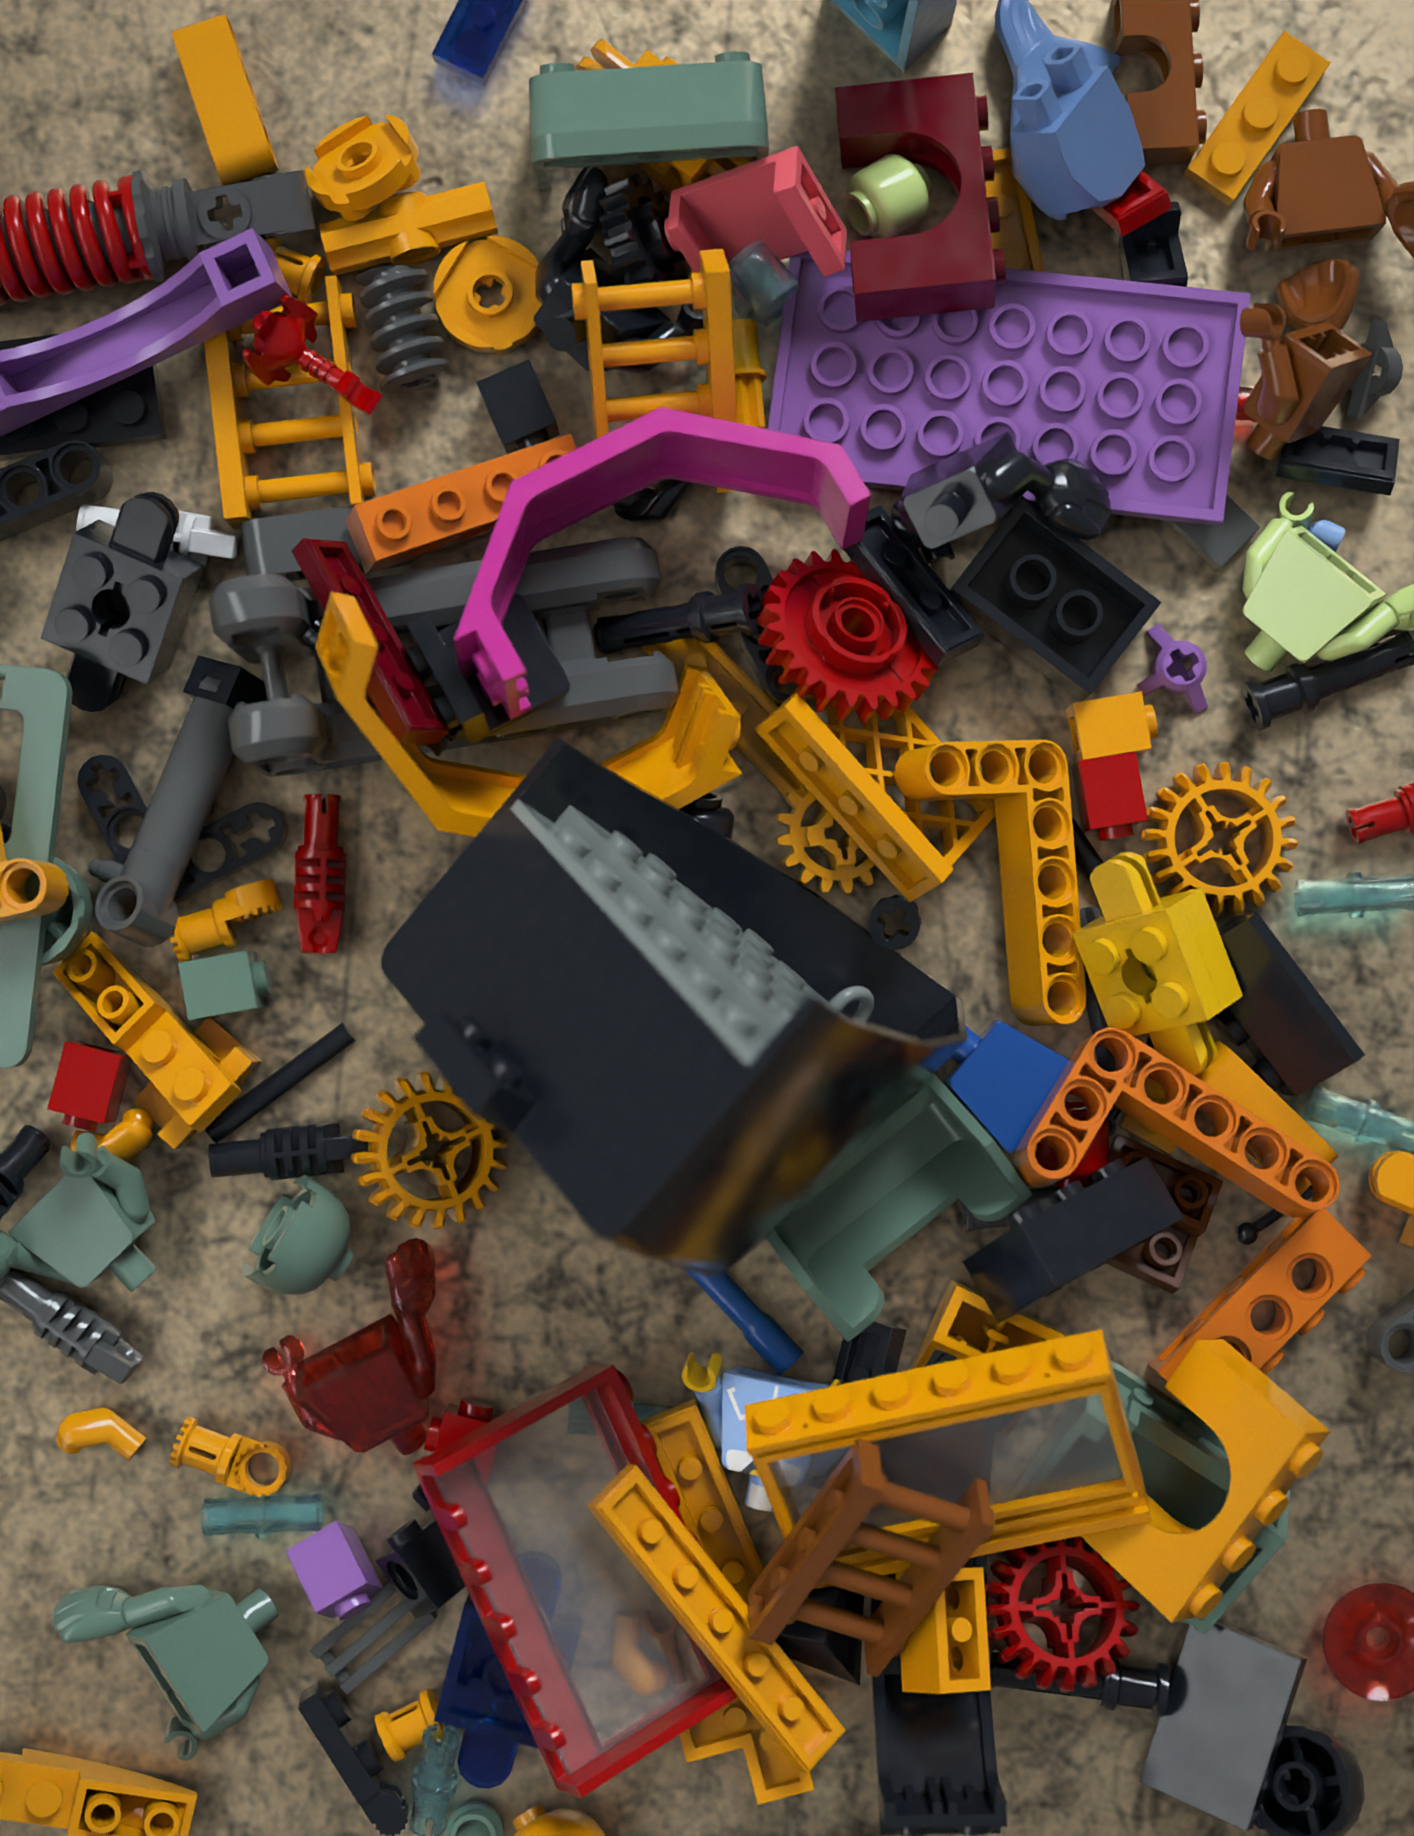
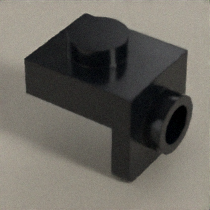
[1118,201,1188,287]

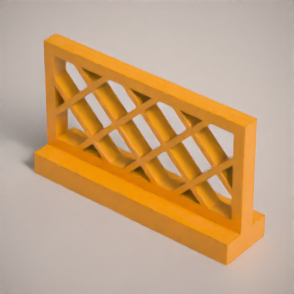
[755,687,996,903]

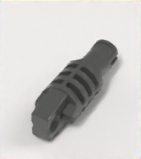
[0,1268,143,1384]

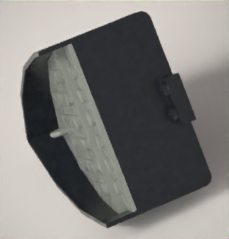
[381,737,967,1276]

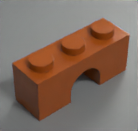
[1111,0,1207,166]

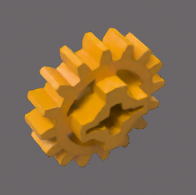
[774,782,893,894]

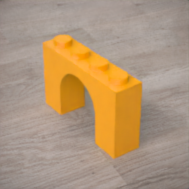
[1081,1339,1331,1623]

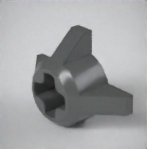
[1347,319,1403,419]

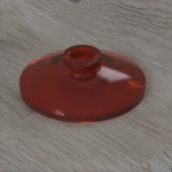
[1322,1582,1414,1701]

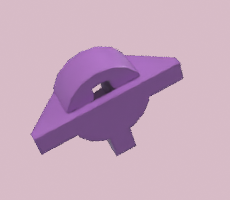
[1137,624,1208,714]

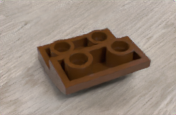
[1093,1134,1223,1294]

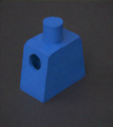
[943,1020,1069,1154]

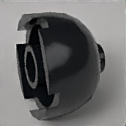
[1255,1726,1365,1836]

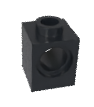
[476,359,560,454]
[376,1519,466,1618]

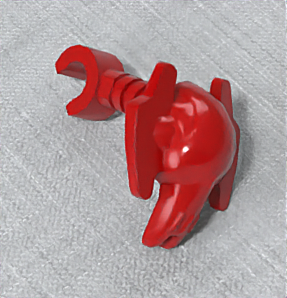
[242,294,383,415]

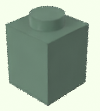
[178,950,272,1021]

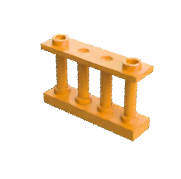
[571,249,737,493]
[204,275,377,529]

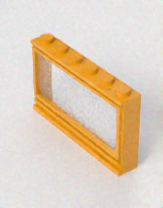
[745,1329,1151,1590]

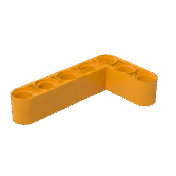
[894,740,1086,1026]

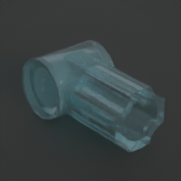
[728,238,800,327]

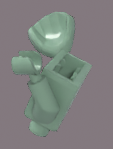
[0,1132,157,1293]
[52,1584,278,1761]

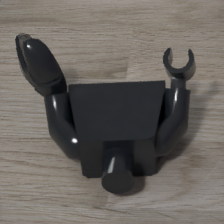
[533,166,703,374]
[891,431,1111,569]

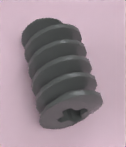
[355,265,449,394]

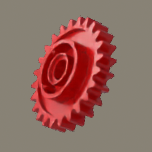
[756,549,938,723]

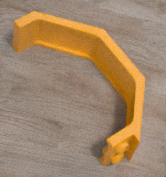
[315,592,743,837]

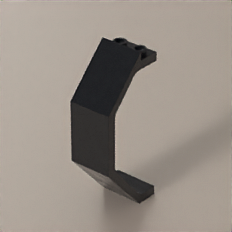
[869,1415,1007,1836]

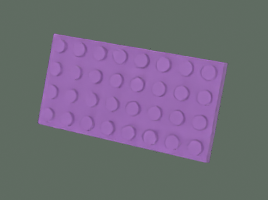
[768,251,1251,526]

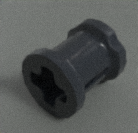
[868,894,922,950]

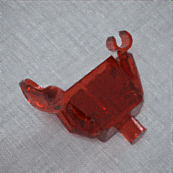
[261,1238,437,1455]

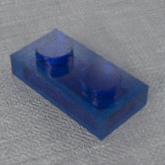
[432,0,528,86]

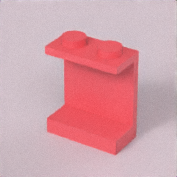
[664,146,847,292]

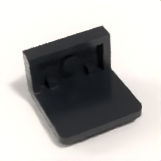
[405,594,570,746]

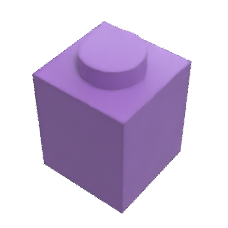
[286,1521,384,1621]

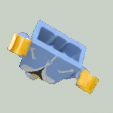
[682,1352,849,1511]

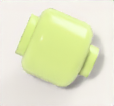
[844,154,931,239]

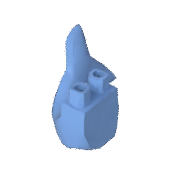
[995,0,1145,220]

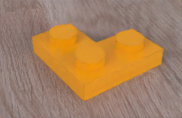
[679,1697,814,1805]

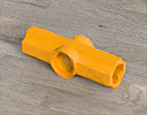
[319,181,498,276]

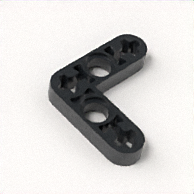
[77,755,289,904]

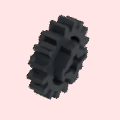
[599,173,689,285]

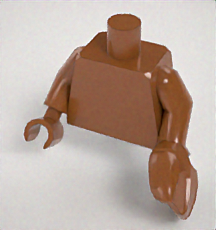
[1243,109,1414,258]
[1240,258,1373,460]

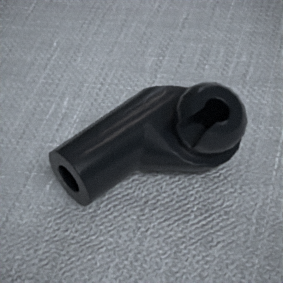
[613,479,695,522]

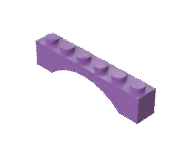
[0,228,292,437]

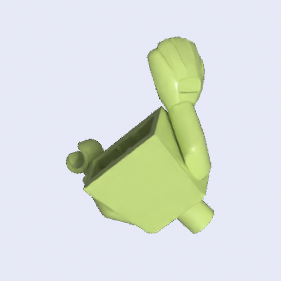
[1242,492,1414,672]

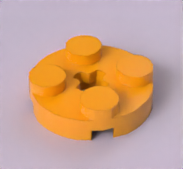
[305,114,421,221]
[433,236,542,355]

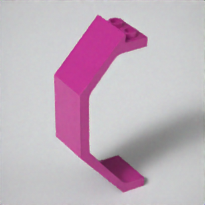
[453,407,871,719]

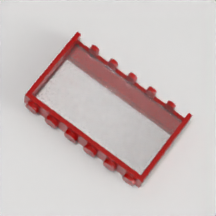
[411,1364,738,1798]

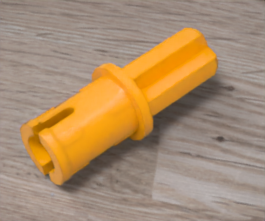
[732,319,767,429]

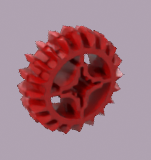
[984,1536,1140,1692]

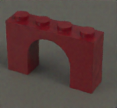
[835,72,1006,322]

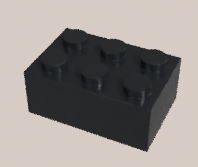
[950,496,1162,702]

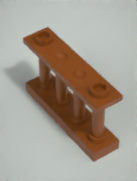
[748,1438,995,1677]

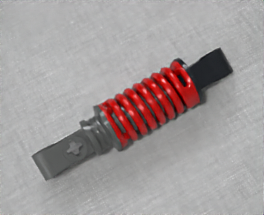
[0,170,316,306]

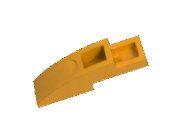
[52,931,242,1133]
[0,1748,197,1836]

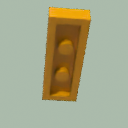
[1183,30,1331,207]

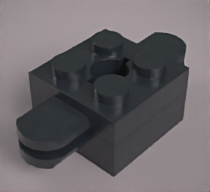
[41,491,205,712]

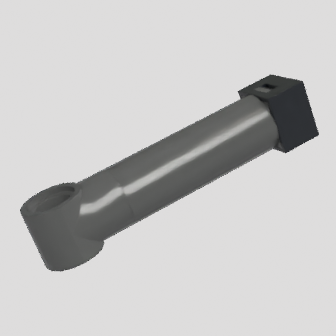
[88,655,267,947]

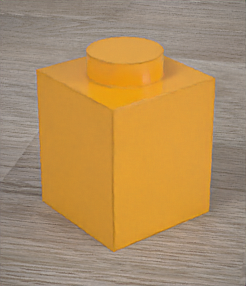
[1066,691,1158,763]

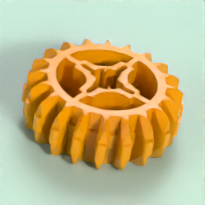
[1139,762,1298,918]
[351,1072,509,1229]

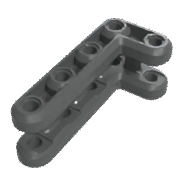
[209,537,680,777]

